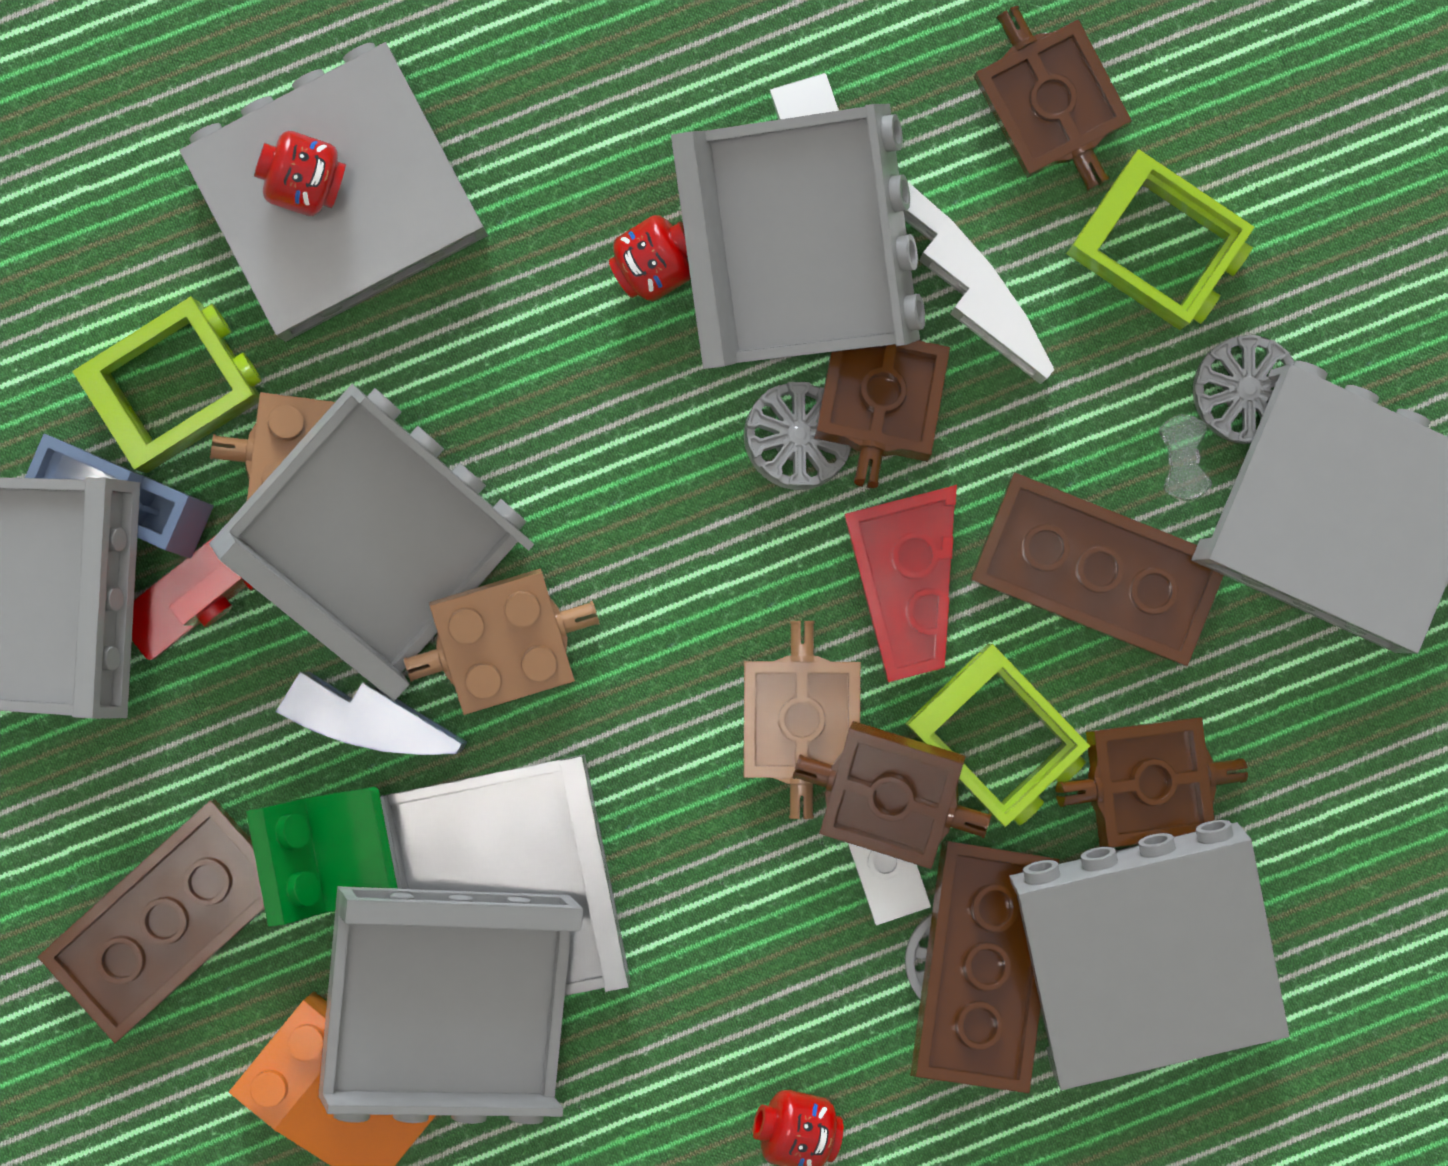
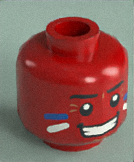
[253,131,346,216]
[609,215,691,302]
[753,1090,844,1166]

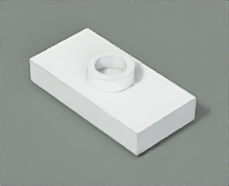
[848,843,931,925]

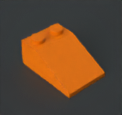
[229,991,436,1166]

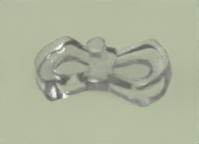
[1159,414,1212,502]

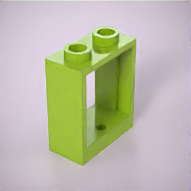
[1066,149,1255,330]
[72,296,262,473]
[904,644,1090,827]

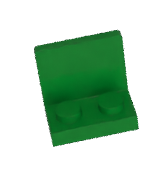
[246,786,398,927]

